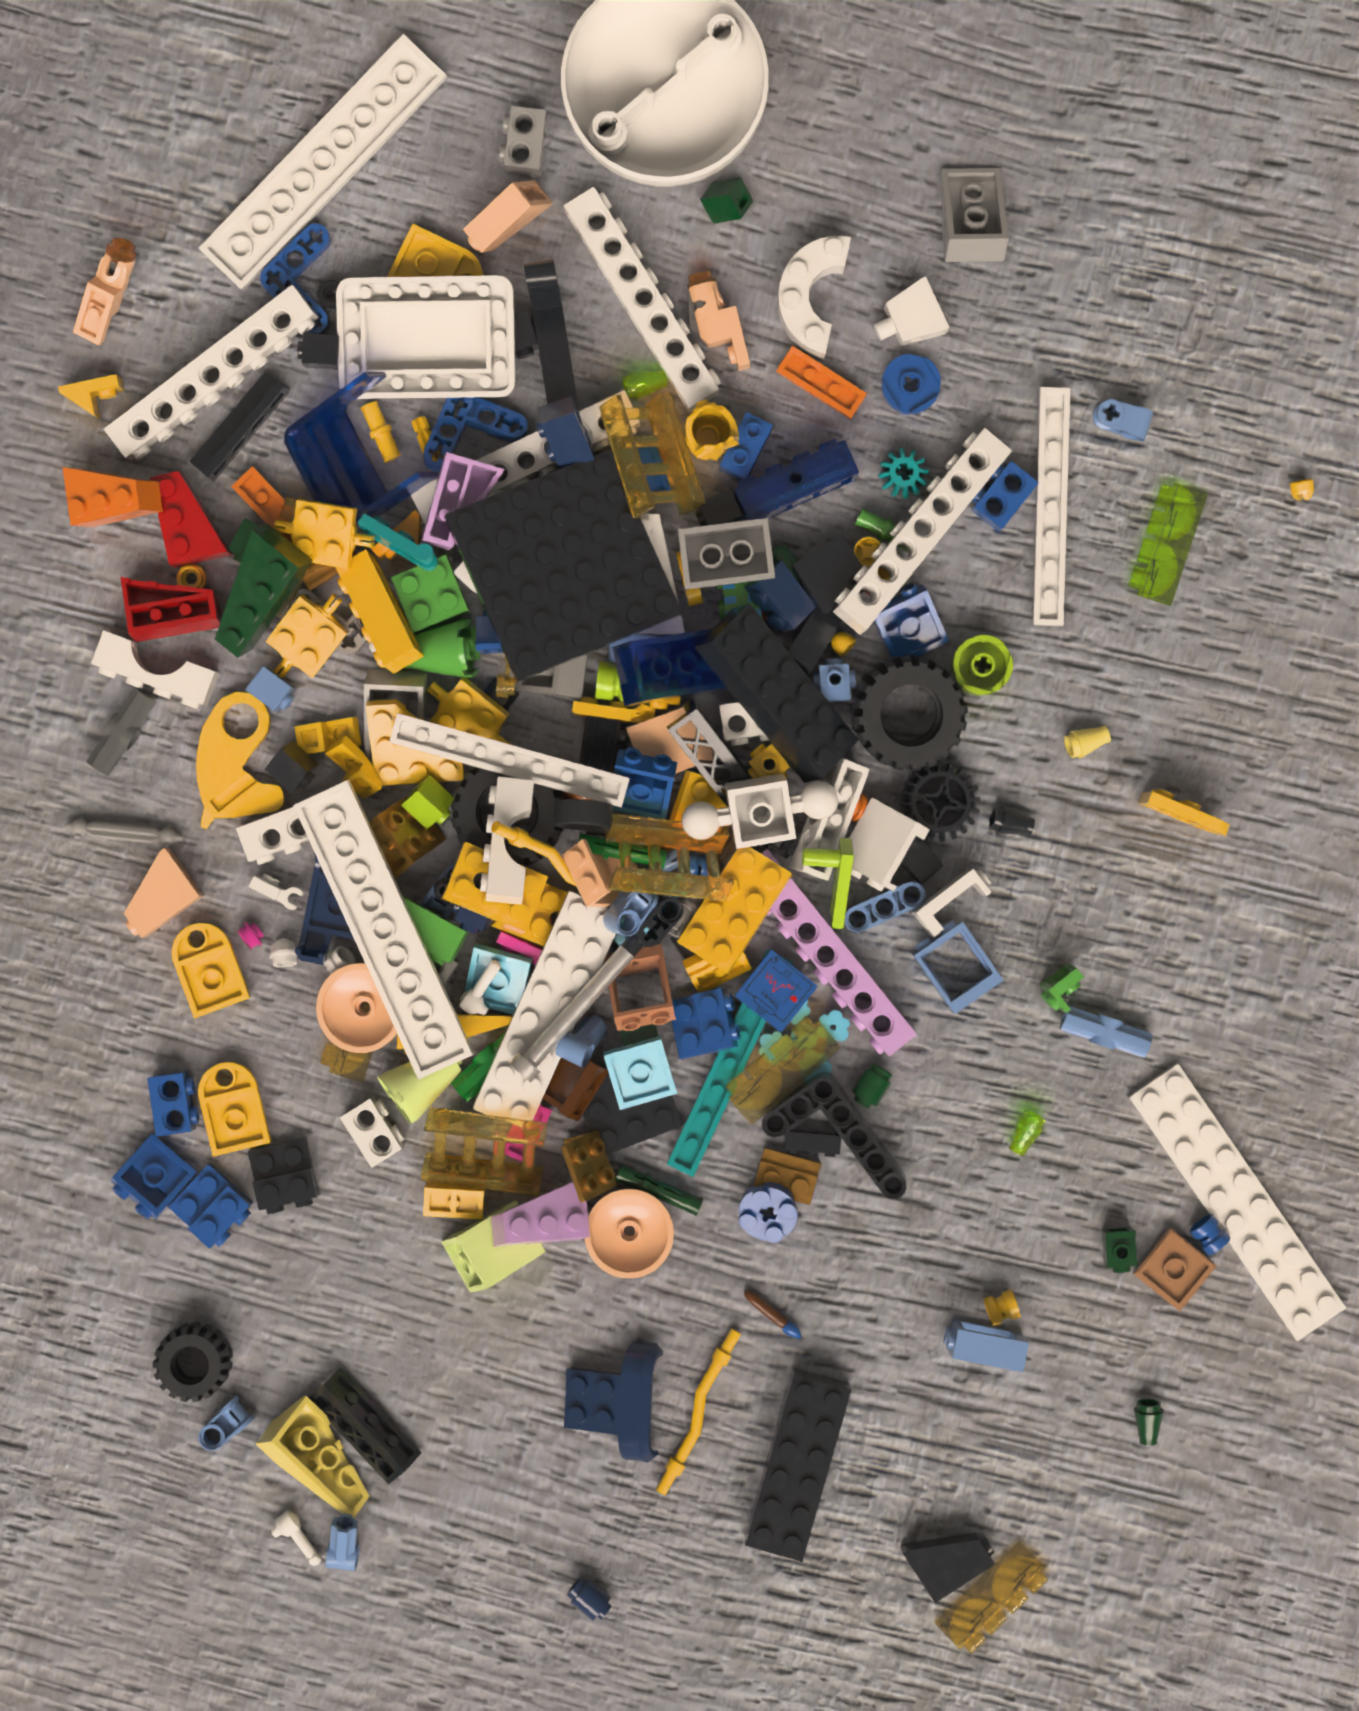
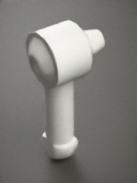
[459,960,501,1015]
[271,1510,322,1566]

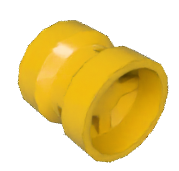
[853,537,881,568]
[983,1289,1021,1327]

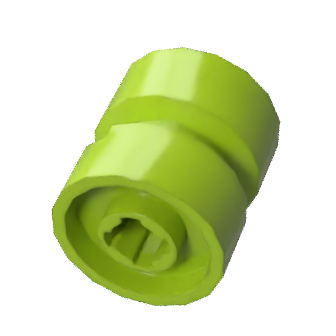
[595,661,641,704]

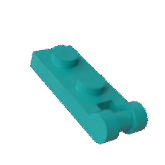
[358,513,438,571]

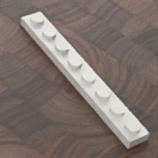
[1032,387,1070,626]
[389,713,630,808]

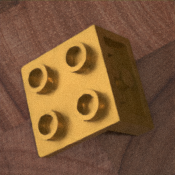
[369,794,446,879]
[561,1129,617,1203]

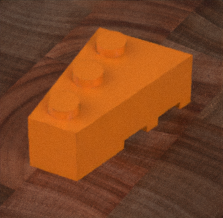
[62,467,163,527]

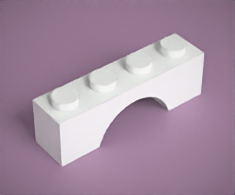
[91,630,220,709]
[480,777,534,905]

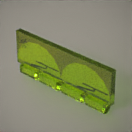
[1128,483,1208,607]

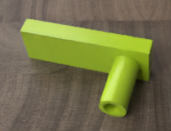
[802,838,854,929]

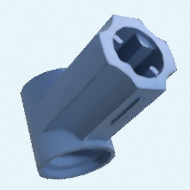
[555,1015,608,1068]
[325,1514,359,1571]

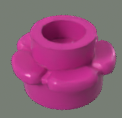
[237,922,264,949]

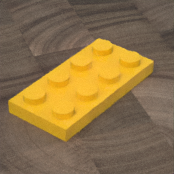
[677,847,793,975]

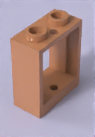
[604,944,676,1031]

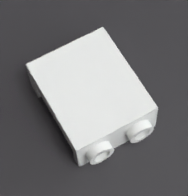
[849,798,930,892]
[911,868,991,937]

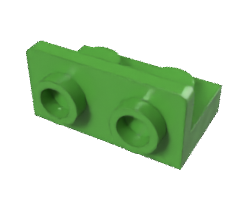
[1039,963,1084,1013]

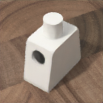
[873,276,949,346]

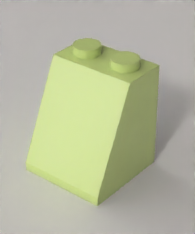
[441,1201,546,1293]

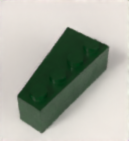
[215,523,313,658]

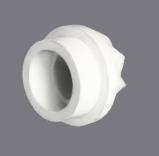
[269,938,298,967]
[324,946,355,974]

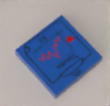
[734,949,818,1033]

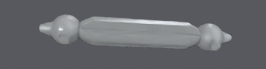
[65,816,183,848]

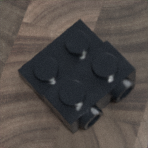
[247,1137,320,1214]

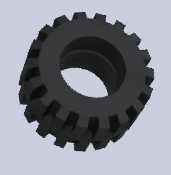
[153,1322,233,1402]

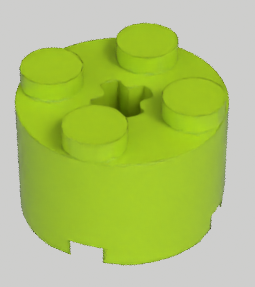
[950,635,1013,696]

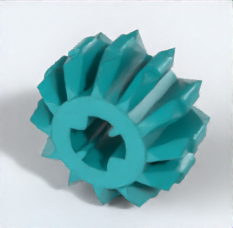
[878,448,929,499]

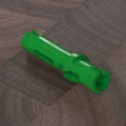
[578,832,668,869]

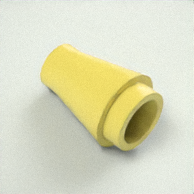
[1064,725,1111,759]

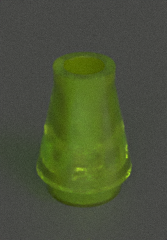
[622,370,668,401]
[1009,1110,1046,1156]

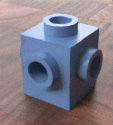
[813,659,856,702]

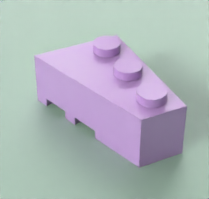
[420,452,505,550]
[491,1181,590,1247]

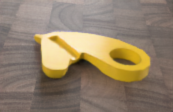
[196,692,285,829]

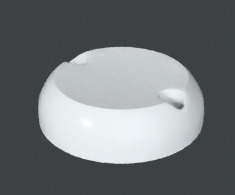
[561,0,769,187]

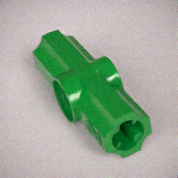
[451,1031,506,1102]

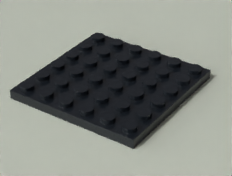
[444,450,682,683]

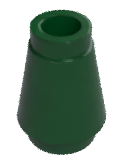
[1134,1399,1164,1446]

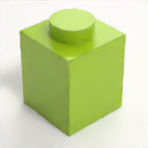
[401,775,454,829]

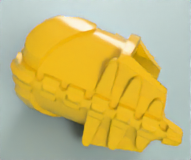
[685,399,739,461]

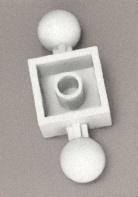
[682,773,838,849]

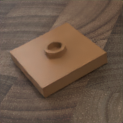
[1132,1227,1217,1311]

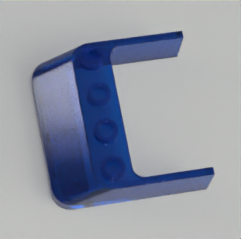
[284,372,438,526]

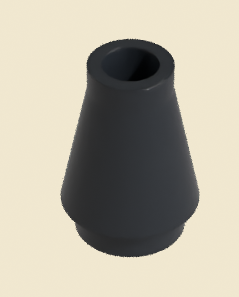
[989,805,1035,835]

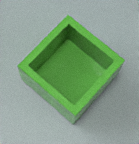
[391,555,471,634]

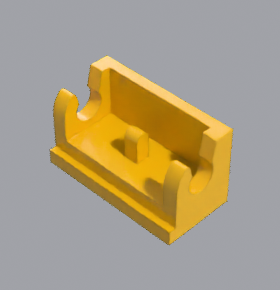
[423,1177,487,1220]

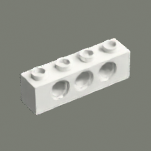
[789,758,870,881]
[236,807,309,865]

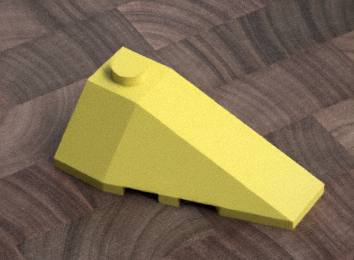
[255,1396,370,1518]

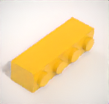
[336,549,424,674]

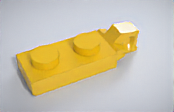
[572,697,655,724]

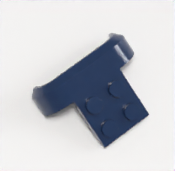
[295,852,402,965]
[564,1341,663,1463]

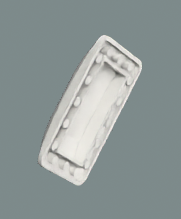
[336,275,516,399]

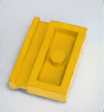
[682,952,752,993]

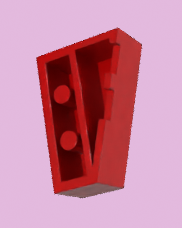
[149,471,233,568]
[120,577,222,642]

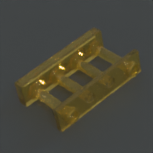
[599,392,705,519]
[605,814,734,901]
[421,1107,548,1196]

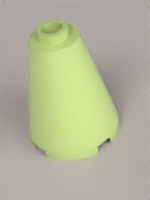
[377,1060,463,1124]

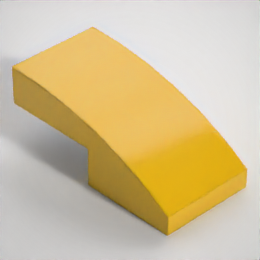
[294,717,362,755]
[325,736,383,799]

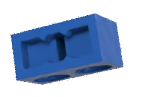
[719,412,773,483]
[971,461,1039,532]
[147,1071,199,1137]

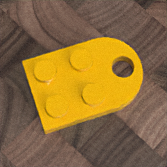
[387,224,484,277]
[1138,788,1230,837]
[172,923,251,1019]
[198,1062,272,1157]

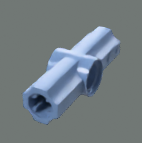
[1059,1006,1153,1058]

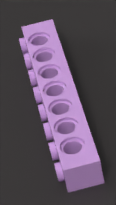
[761,849,917,1057]

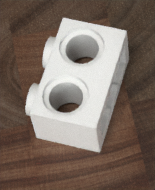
[719,702,770,746]
[340,1096,405,1168]

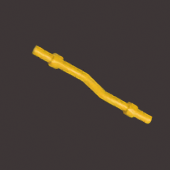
[491,821,577,887]
[656,1328,741,1495]

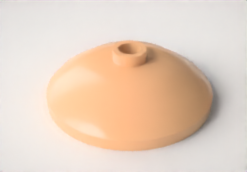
[316,963,397,1053]
[585,1189,674,1278]

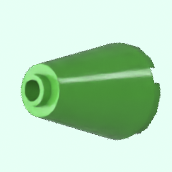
[405,619,480,678]

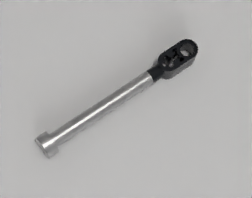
[509,891,684,1083]

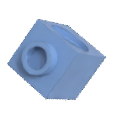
[245,666,295,712]

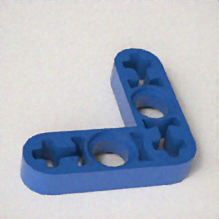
[260,223,331,334]
[423,397,528,472]

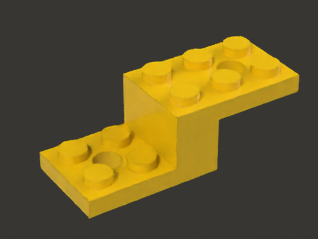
[442,842,568,947]

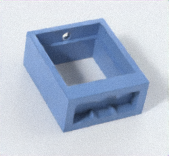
[912,920,1004,1014]
[944,1319,1029,1372]

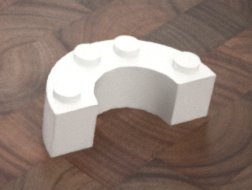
[778,236,851,360]

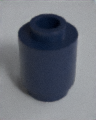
[567,1576,612,1621]

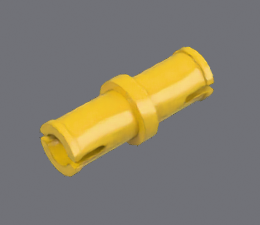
[360,401,402,463]

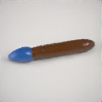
[744,1290,801,1339]

